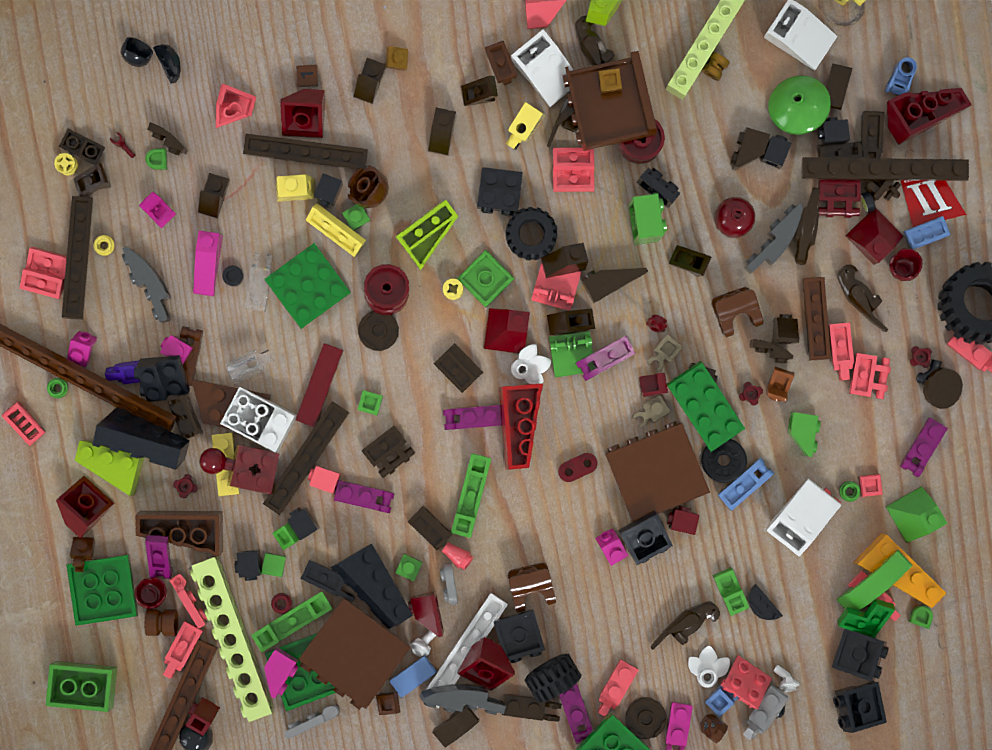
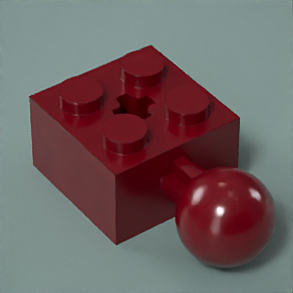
[199,445,280,494]

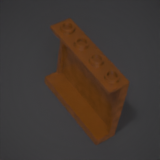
[562,51,657,151]
[604,421,710,522]
[298,598,410,710]

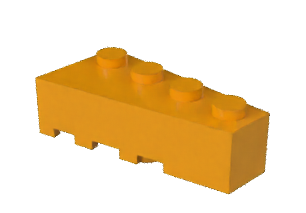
[853,533,946,608]

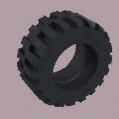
[938,262,992,345]

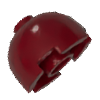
[714,197,756,238]

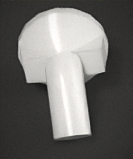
[410,631,436,657]
[773,665,799,692]

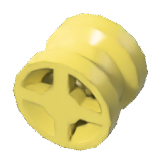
[54,153,79,176]
[443,279,463,300]

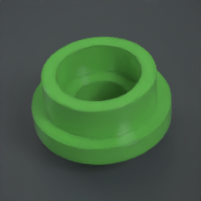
[47,378,68,398]
[839,481,860,502]

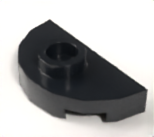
[153,44,181,84]
[748,584,783,620]

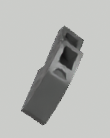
[745,203,803,274]
[122,247,171,323]
[420,684,506,715]

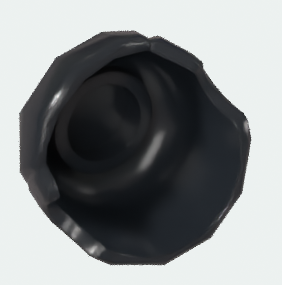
[120,37,153,67]
[179,726,213,750]

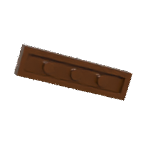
[803,277,831,361]

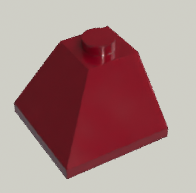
[280,89,325,138]
[846,208,904,265]
[484,308,530,354]
[56,476,114,539]
[408,591,444,637]
[457,637,515,691]

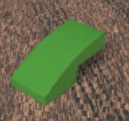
[712,567,750,616]

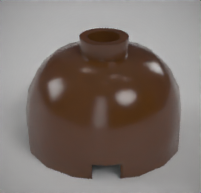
[348,165,389,208]

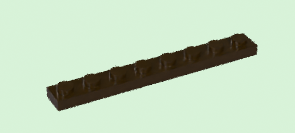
[801,157,969,181]

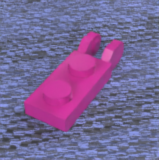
[665,702,693,750]

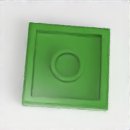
[457,250,515,308]

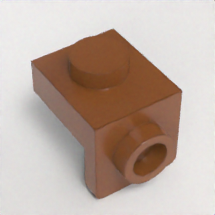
[766,367,795,402]

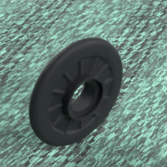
[701,439,747,483]

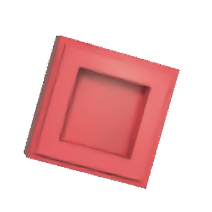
[858,474,883,497]

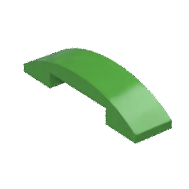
[451,453,492,538]
[837,550,913,610]
[251,591,333,653]

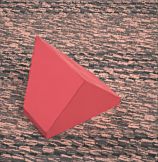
[525,0,566,29]
[216,84,256,128]

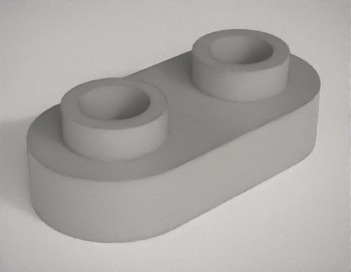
[440,563,458,605]

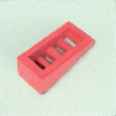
[1,401,46,446]

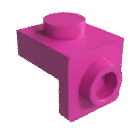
[139,192,176,228]
[67,331,97,367]
[160,335,193,365]
[595,529,629,566]

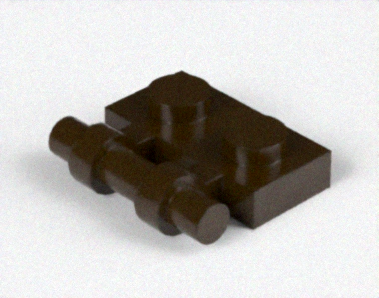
[361,425,415,478]

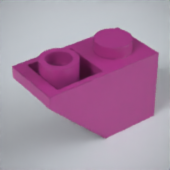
[264,647,299,699]

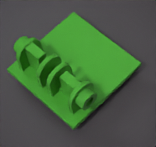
[549,331,595,378]

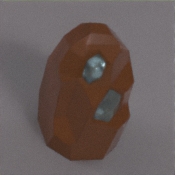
[700,714,728,743]

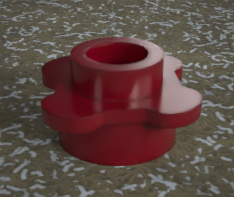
[646,315,667,333]
[910,346,932,368]
[739,382,763,406]
[173,474,198,499]

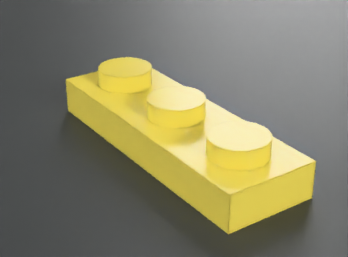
[306,203,366,257]
[212,433,240,496]

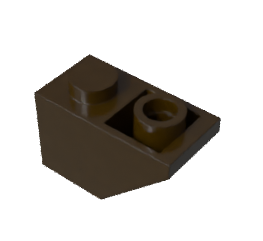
[730,127,770,171]

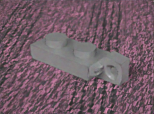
[743,685,789,740]

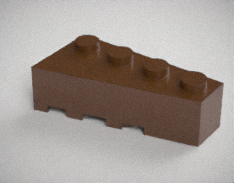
[135,511,223,556]

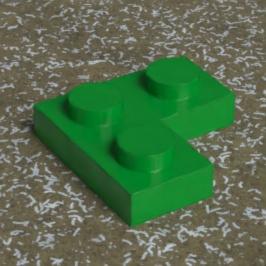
[837,599,895,638]

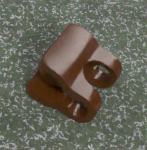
[711,287,764,338]
[508,562,556,613]

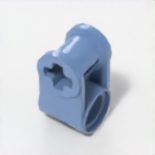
[884,57,917,95]

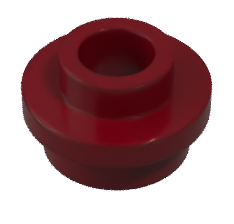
[271,593,292,614]

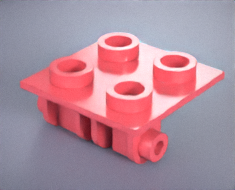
[531,262,581,311]
[720,655,772,709]

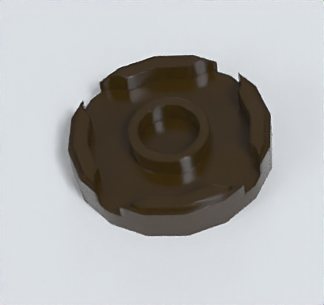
[358,311,399,351]
[923,367,963,409]
[625,697,667,739]

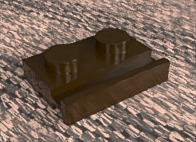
[433,343,484,393]

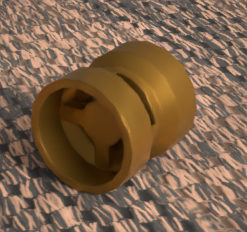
[702,52,730,81]

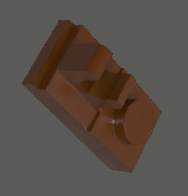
[484,41,517,85]

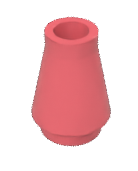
[442,542,473,570]

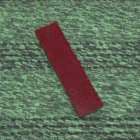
[296,343,344,427]

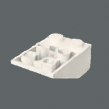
[763,0,837,71]
[511,30,573,107]
[220,387,297,453]
[766,478,842,557]

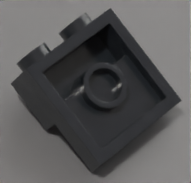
[477,167,523,216]
[637,167,680,208]
[134,355,190,402]
[618,511,673,565]
[493,609,545,663]
[832,629,889,682]
[833,681,887,733]

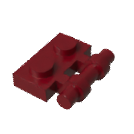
[818,180,861,218]

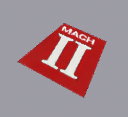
[900,180,967,227]

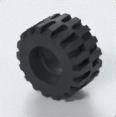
[506,207,557,261]
[524,653,582,703]

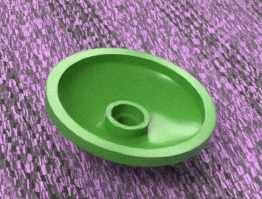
[768,76,831,135]

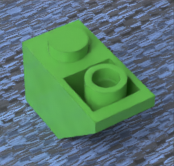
[787,412,821,457]

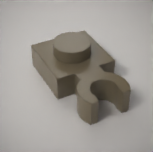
[647,334,683,372]
[632,394,671,428]

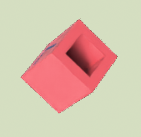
[308,466,341,494]

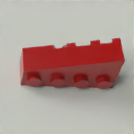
[499,384,543,470]

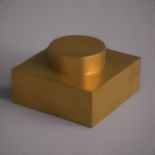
[385,46,408,70]
[598,68,622,93]

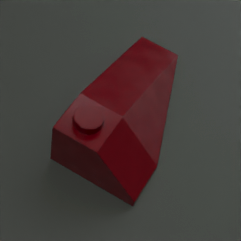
[887,88,972,145]

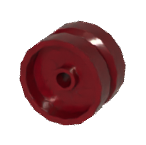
[618,119,665,164]
[364,264,409,315]

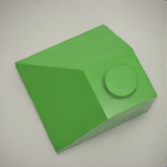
[886,486,948,543]

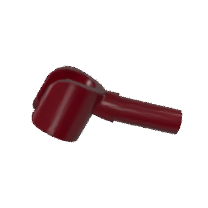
[110,132,136,159]

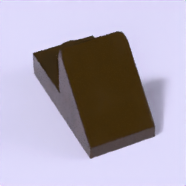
[353,58,386,104]
[461,76,498,106]
[73,163,111,197]
[198,173,230,219]
[669,245,712,277]

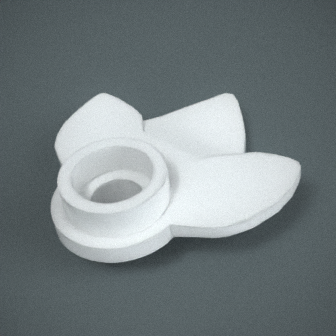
[511,344,551,384]
[688,645,730,687]

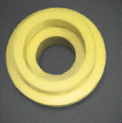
[94,235,115,256]

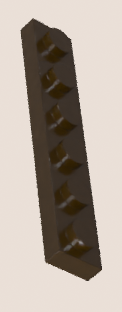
[243,134,368,169]
[62,196,93,320]
[263,401,350,515]

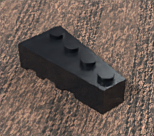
[92,407,190,470]
[330,543,413,629]

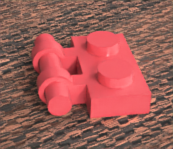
[849,353,891,400]

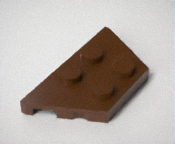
[192,379,271,428]

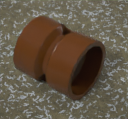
[144,609,178,636]

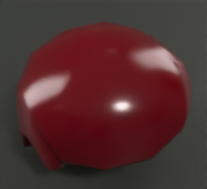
[889,248,923,281]
[134,577,167,609]

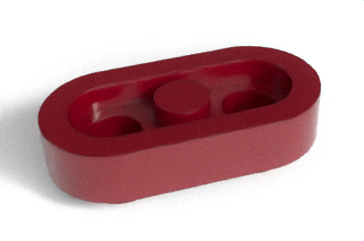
[558,453,598,482]

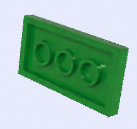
[666,361,745,452]

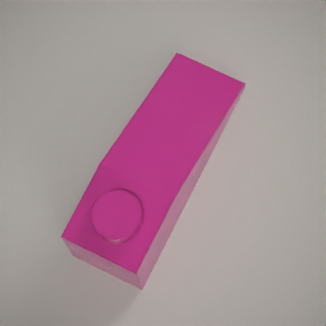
[193,230,223,296]

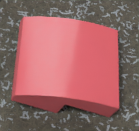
[553,147,594,192]
[19,247,67,299]

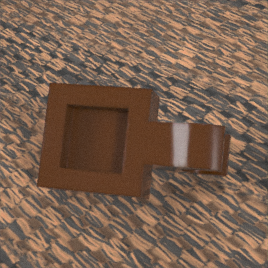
[70,537,95,572]

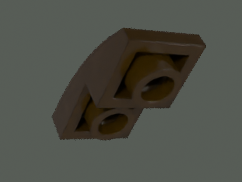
[826,63,853,110]
[147,122,188,156]
[59,129,105,165]
[750,339,794,363]
[432,706,479,748]

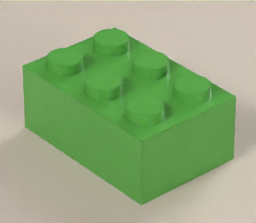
[628,194,667,245]
[45,661,117,712]

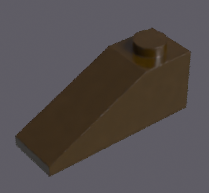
[581,268,648,303]

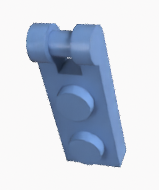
[717,457,774,511]

